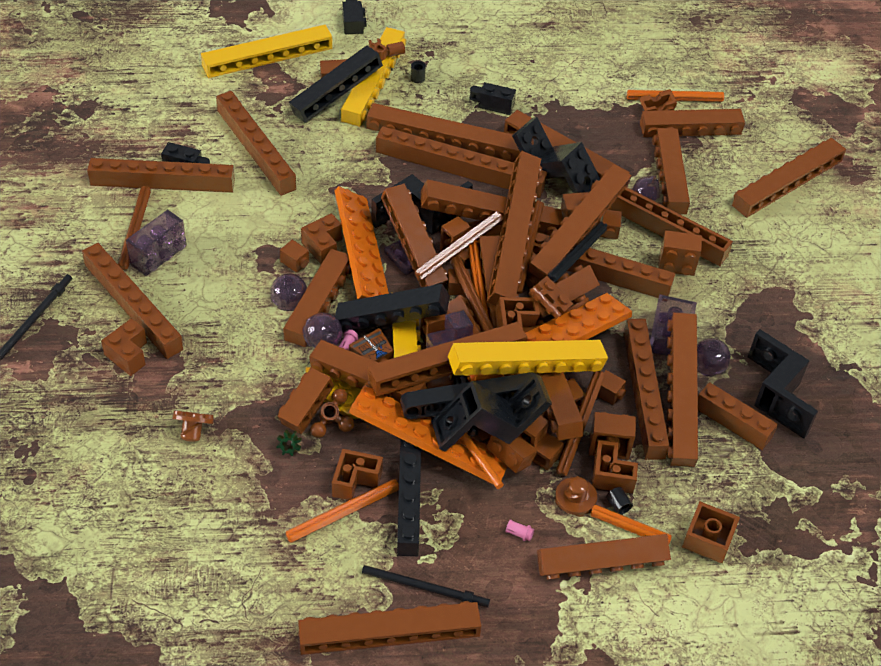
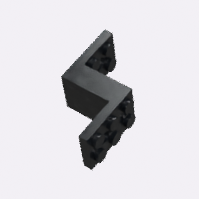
[512,117,601,193]
[371,174,473,235]
[748,329,818,439]
[431,374,552,452]

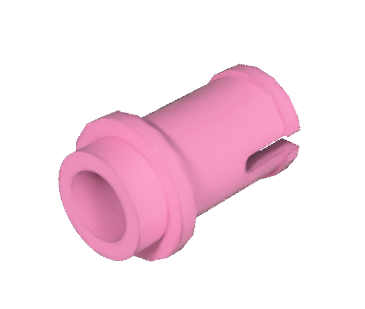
[339,330,358,350]
[506,520,534,541]

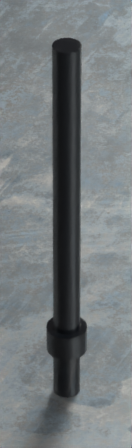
[0,274,73,360]
[362,565,491,608]

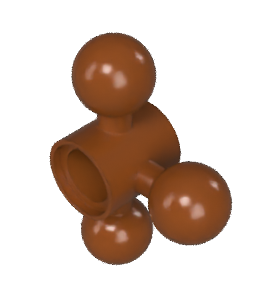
[310,389,354,438]

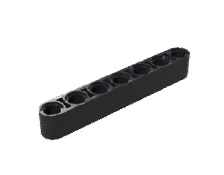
[400,372,536,419]

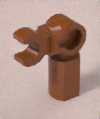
[369,38,405,60]

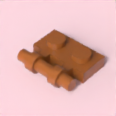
[530,276,573,319]

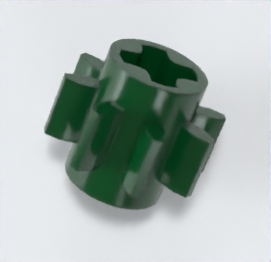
[276,430,302,456]

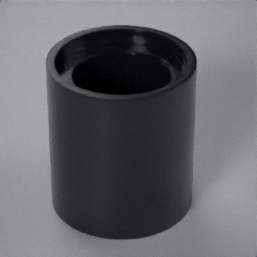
[411,61,426,83]
[606,487,633,515]

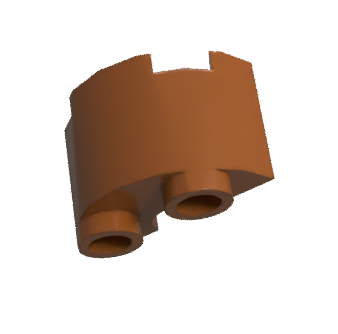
[639,89,677,111]

